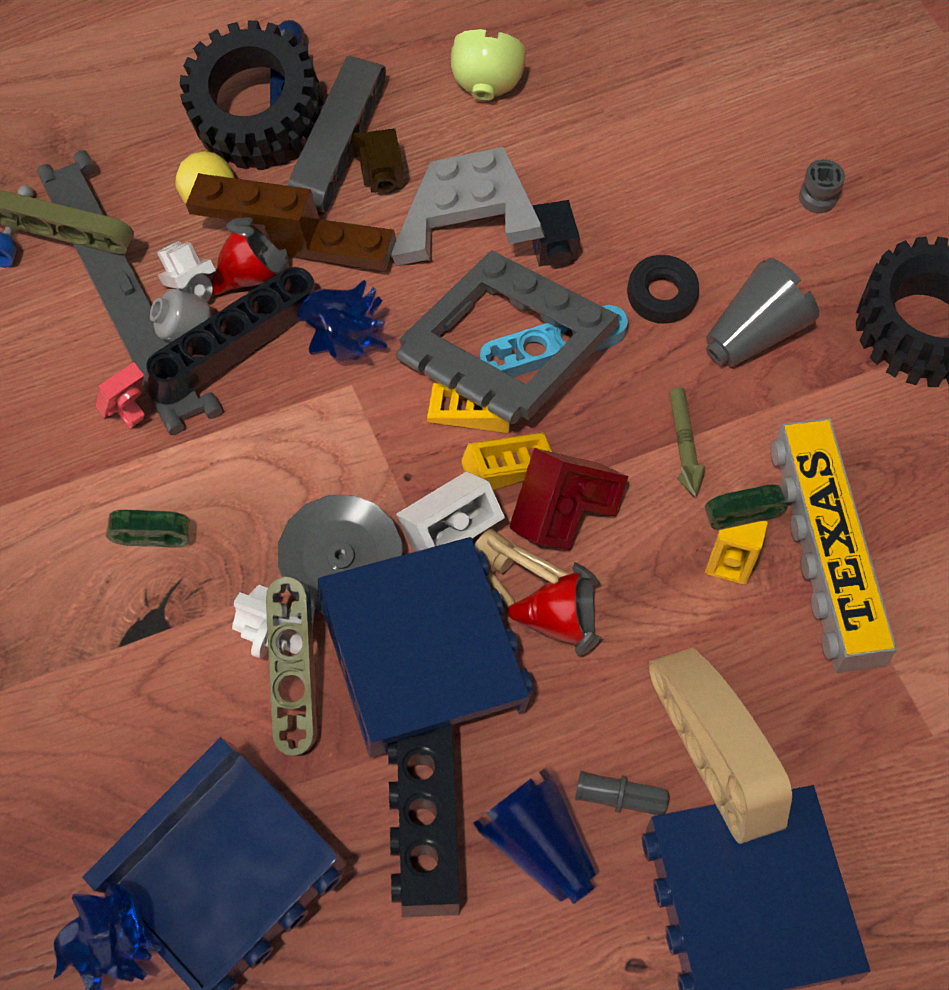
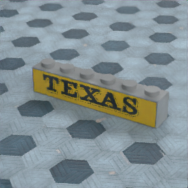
[771,418,897,673]

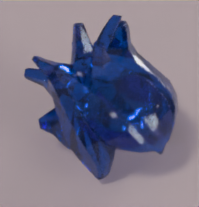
[297,280,387,361]
[53,881,161,990]

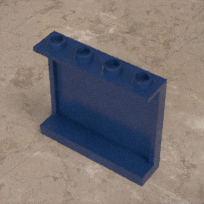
[318,537,533,758]
[82,737,347,990]
[641,785,871,990]

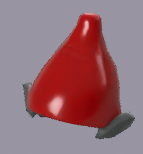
[211,217,289,296]
[508,562,601,656]

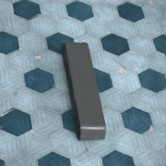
[287,56,386,213]

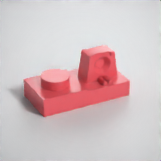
[96,362,145,429]

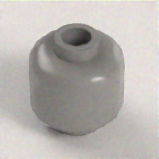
[150,289,214,342]

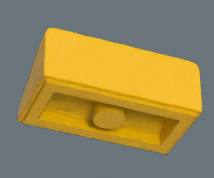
[704,521,768,585]

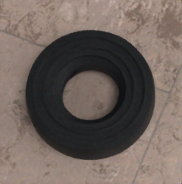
[627,255,699,324]

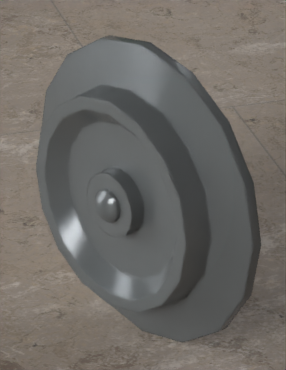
[277,495,402,615]

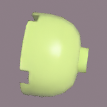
[451,29,526,100]

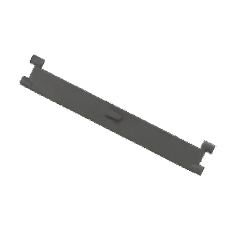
[37,150,223,435]

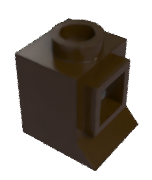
[352,128,403,193]

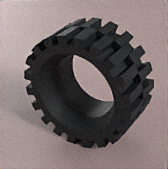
[179,20,324,169]
[855,236,949,387]

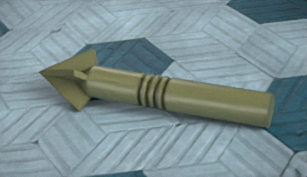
[669,387,705,497]

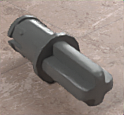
[575,770,669,815]

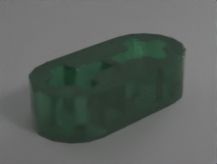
[705,484,788,530]
[106,510,191,548]

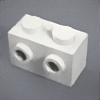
[396,471,505,551]

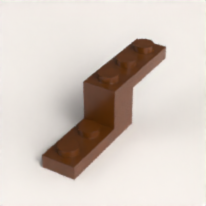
[186,173,396,271]

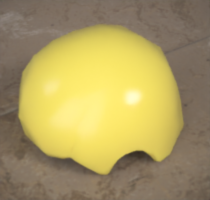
[175,151,234,204]

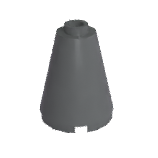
[706,258,819,366]

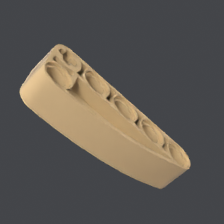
[649,648,792,844]

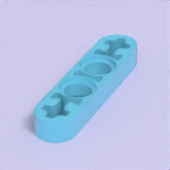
[479,305,628,377]

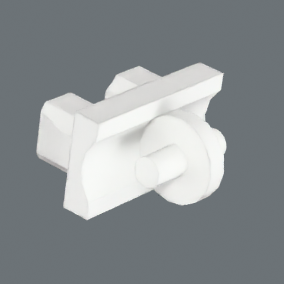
[157,241,216,301]
[232,585,315,659]

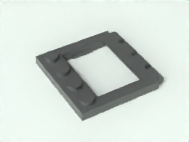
[396,250,619,424]

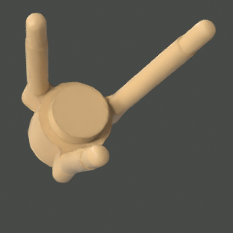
[474,529,569,607]

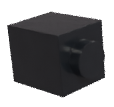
[531,200,580,267]

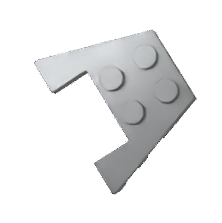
[391,147,544,266]

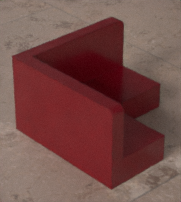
[509,448,629,550]

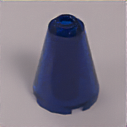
[472,766,597,904]

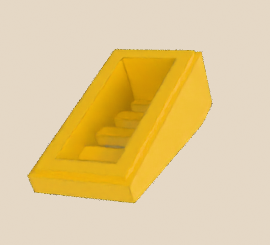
[427,383,510,433]
[461,432,552,490]

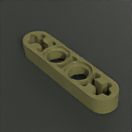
[0,190,134,254]
[266,577,318,756]

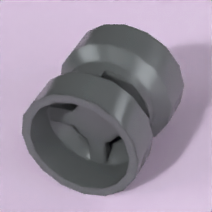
[799,159,845,214]

